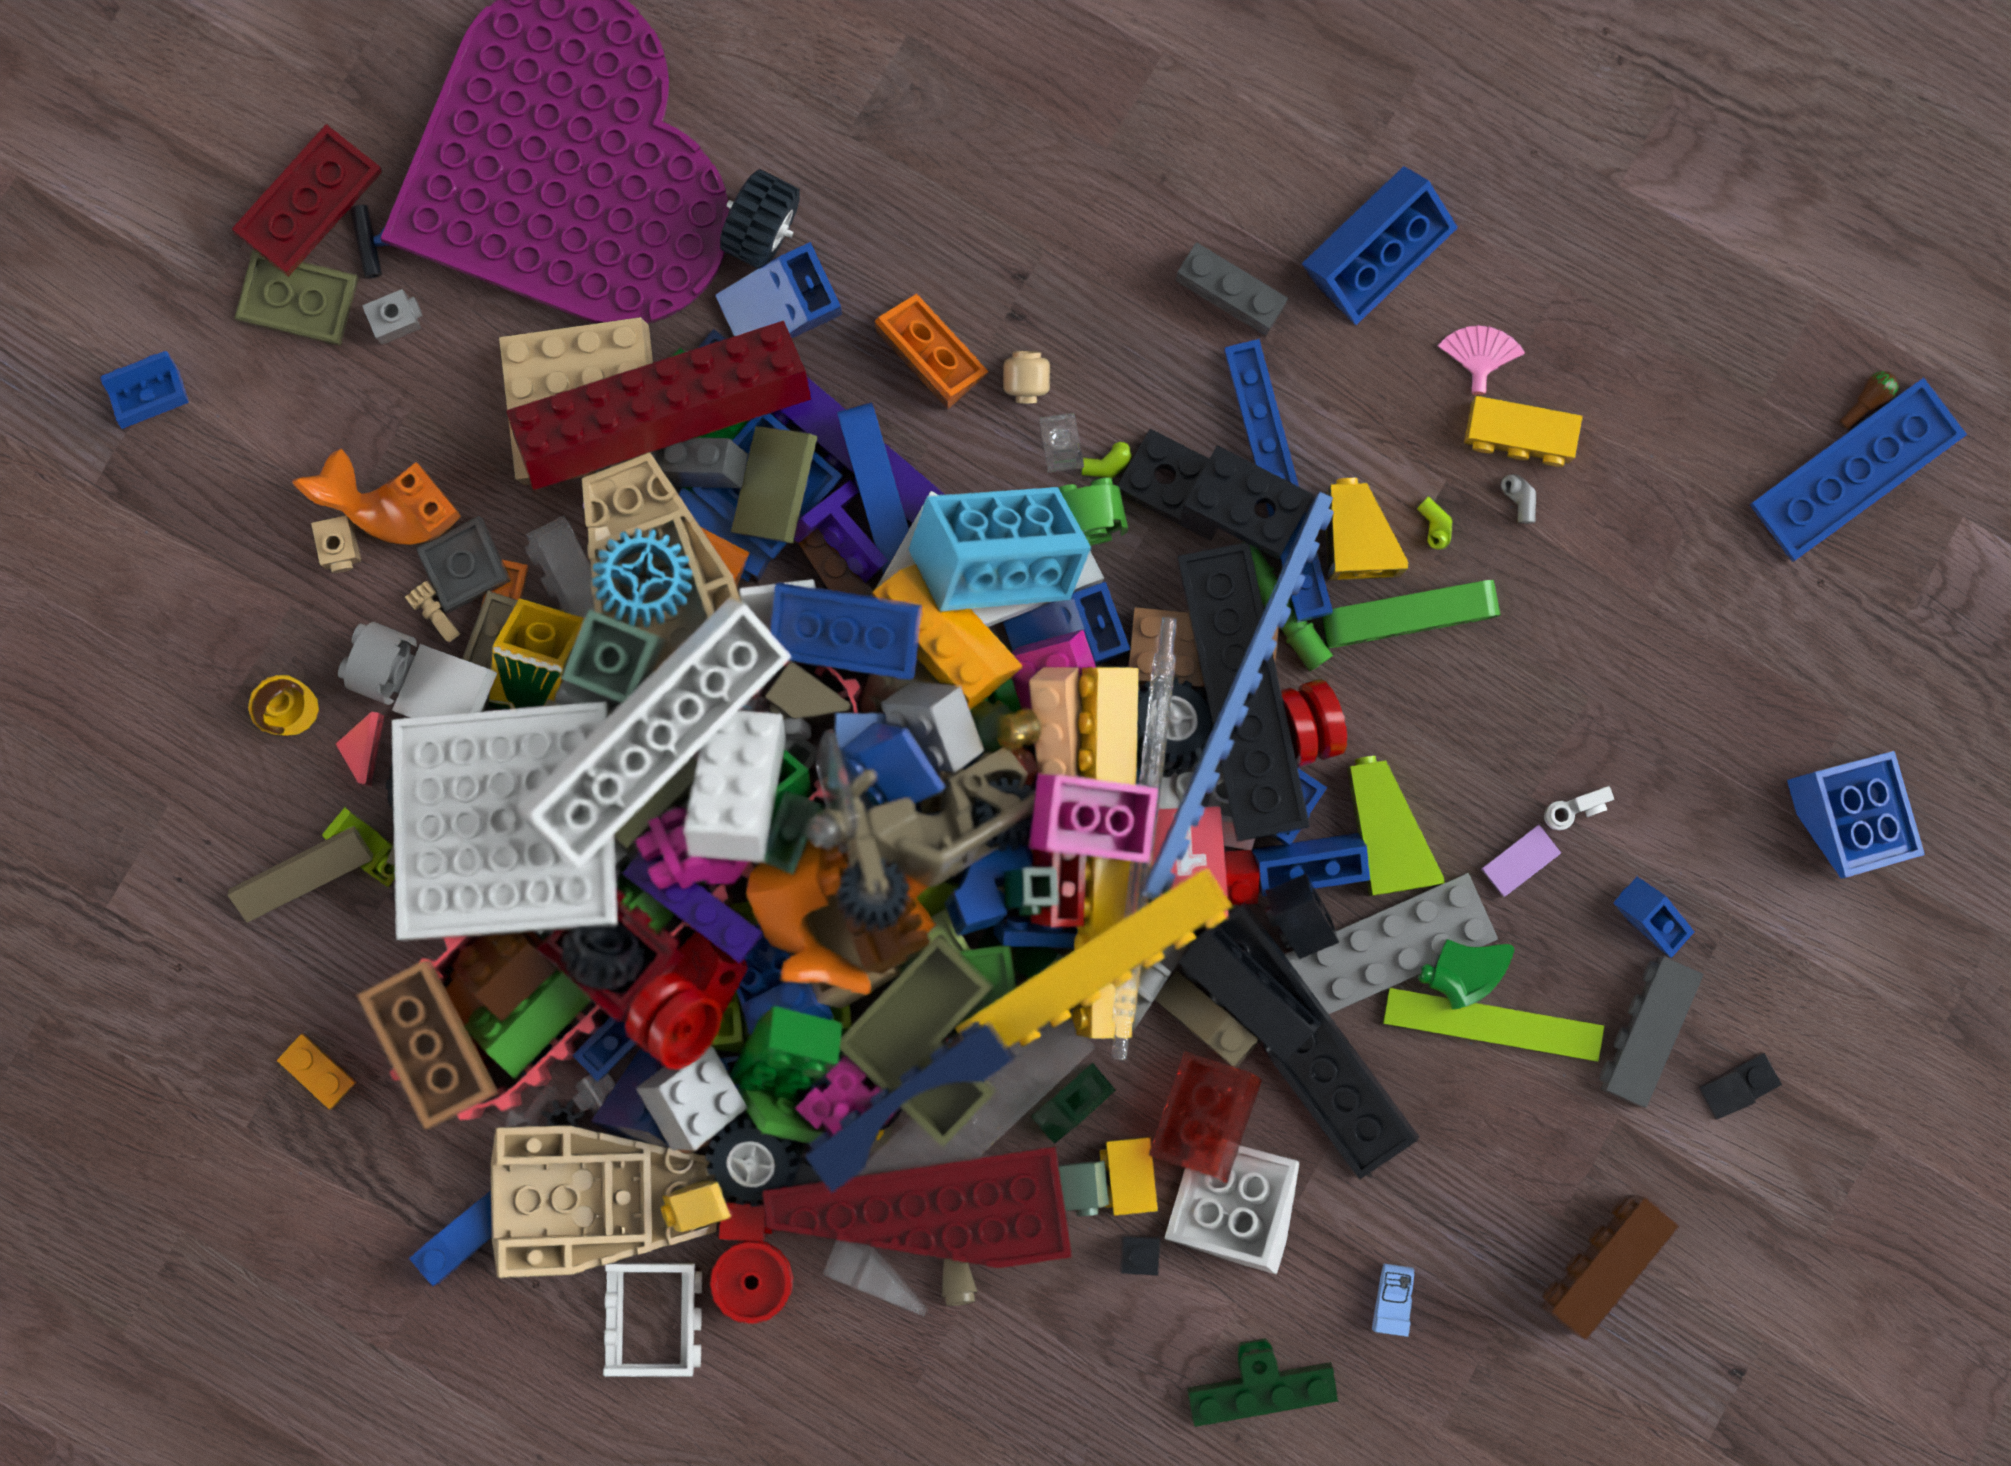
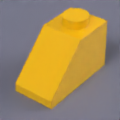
[661,1180,730,1232]

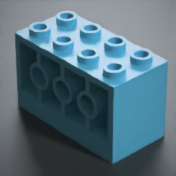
[908,487,1091,611]

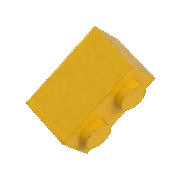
[1099,1137,1158,1216]

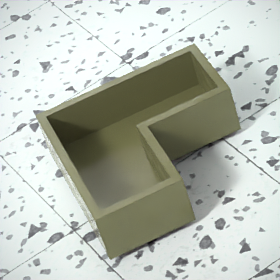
[840,935,997,1147]

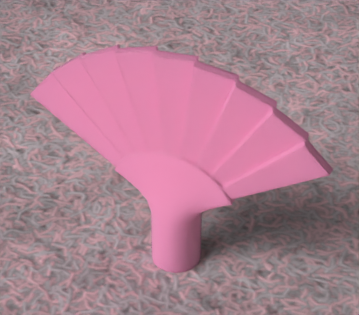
[1438,326,1525,395]

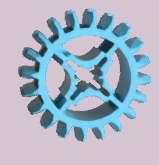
[592,528,692,628]

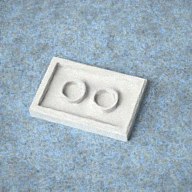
[392,644,497,718]

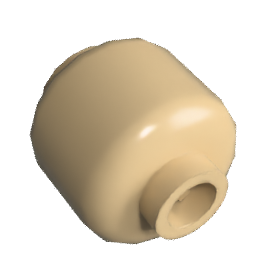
[1003,351,1050,403]

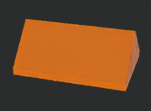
[874,294,989,409]

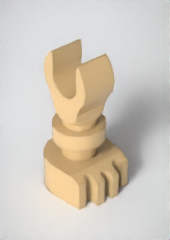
[405,581,460,643]

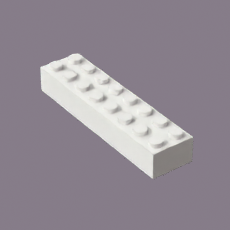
[516,599,791,868]

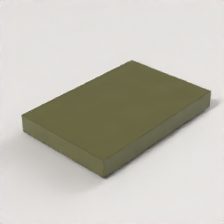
[235,250,359,346]
[731,426,817,543]

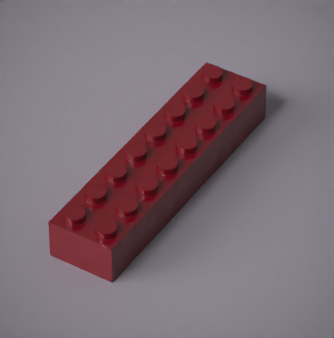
[506,320,811,490]

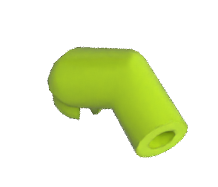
[1082,442,1132,478]
[1417,497,1452,550]

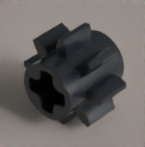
[541,1100,585,1129]

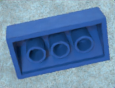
[1302,166,1458,325]

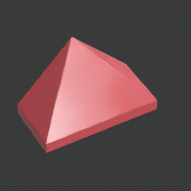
[336,712,384,787]

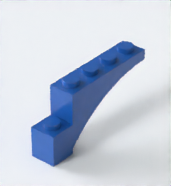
[944,735,1033,936]

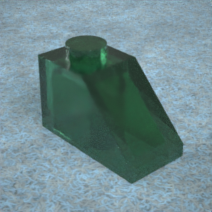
[763,791,824,874]
[1031,1063,1116,1144]

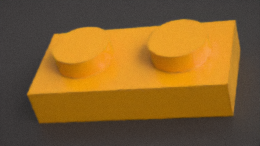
[276,1033,357,1110]

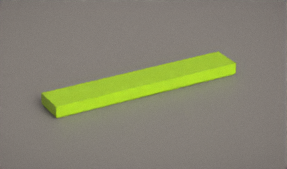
[1382,988,1604,1062]

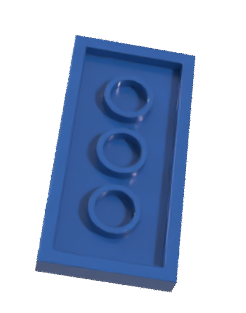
[770,583,922,680]

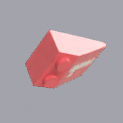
[1149,806,1228,918]

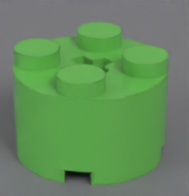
[1058,478,1129,546]

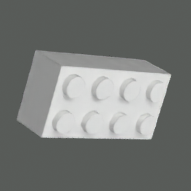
[684,711,786,862]

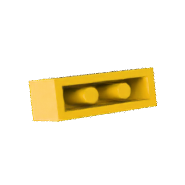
[1464,396,1583,467]

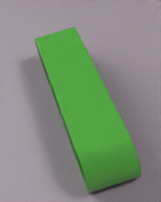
[1322,580,1501,648]

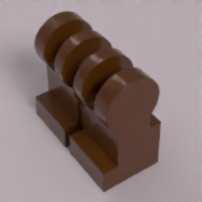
[842,879,930,975]

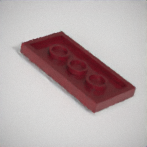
[232,124,382,277]

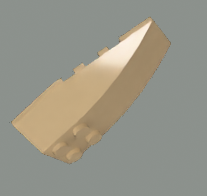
[582,452,742,675]
[491,1126,717,1277]

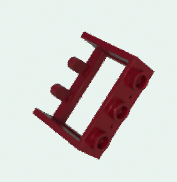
[536,887,685,1024]

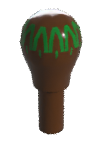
[1839,371,1899,431]

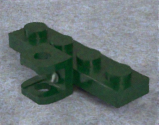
[1187,1338,1338,1427]

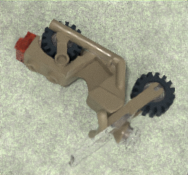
[807,730,1039,931]

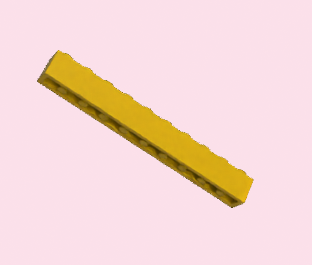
[1073,668,1138,1038]

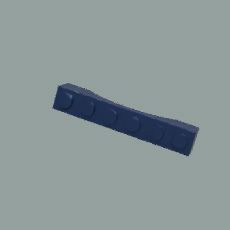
[805,1021,1015,1193]

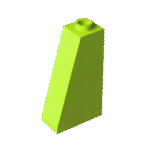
[1347,756,1445,897]

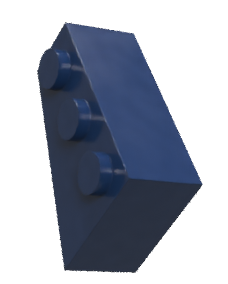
[591,1048,670,1147]

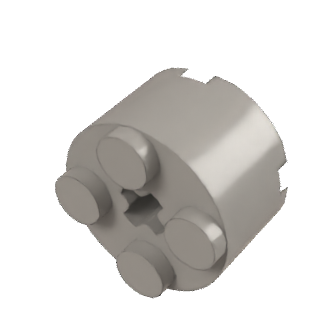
[338,622,417,705]

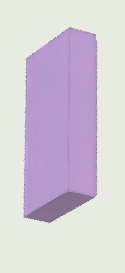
[1481,825,1561,897]

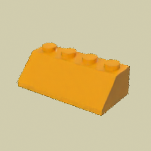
[872,564,1023,711]

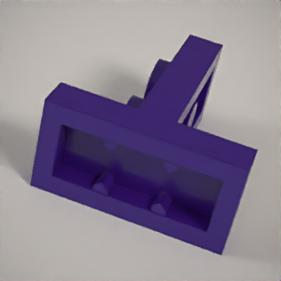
[794,480,888,583]

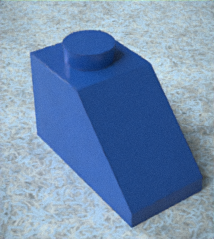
[1613,876,1695,958]

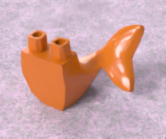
[292,448,461,545]
[747,838,871,994]

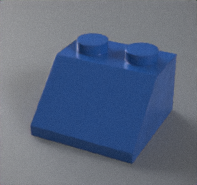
[841,722,946,807]

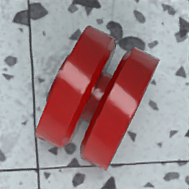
[1281,679,1347,768]
[626,973,722,1070]
[710,1241,794,1324]

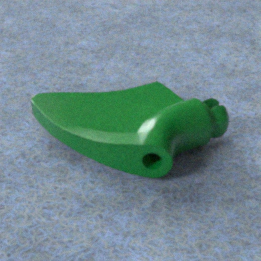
[1418,939,1514,1010]

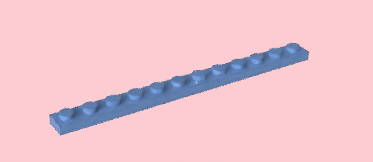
[1141,492,1334,900]

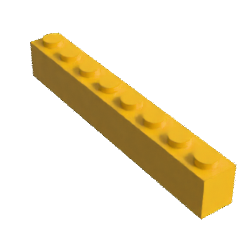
[955,869,1232,1048]

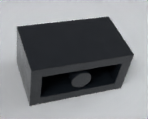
[1265,874,1339,959]

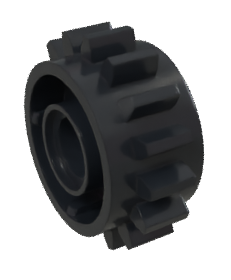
[561,924,644,989]

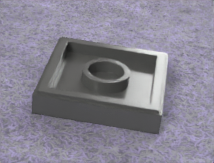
[416,516,511,613]

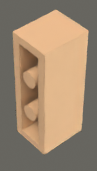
[1030,667,1082,778]

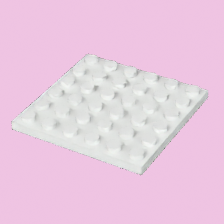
[392,702,617,941]

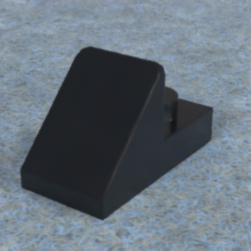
[1698,1053,1782,1119]

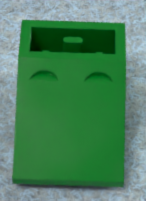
[729,1006,842,1099]

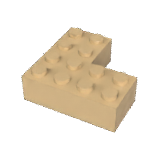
[499,317,653,485]

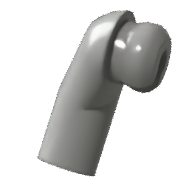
[1501,474,1536,524]

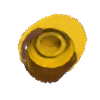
[248,675,319,736]

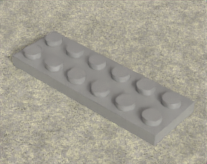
[1284,873,1498,1014]

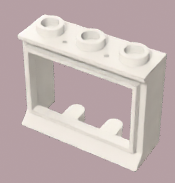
[604,1262,702,1376]

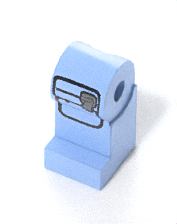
[1372,1264,1414,1337]

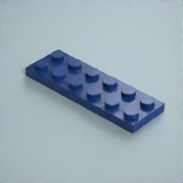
[1750,378,1967,562]

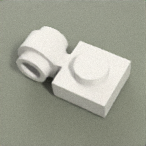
[1544,786,1614,831]

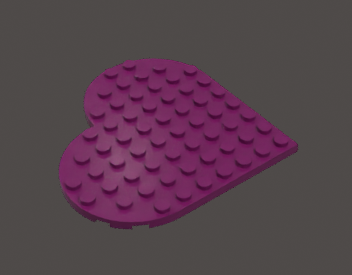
[381,0,729,324]

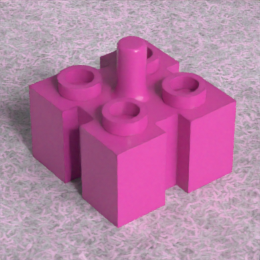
[796,1055,901,1136]

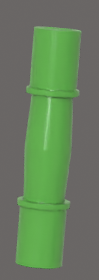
[1243,542,1333,672]

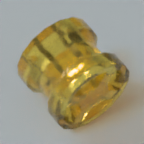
[995,708,1041,751]

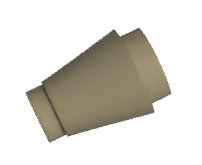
[942,1258,978,1306]

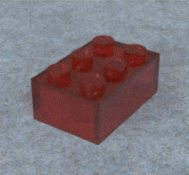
[1148,1051,1262,1184]

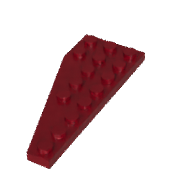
[762,1146,1072,1268]

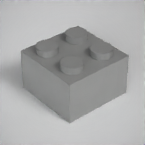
[881,682,984,773]
[636,1046,747,1150]

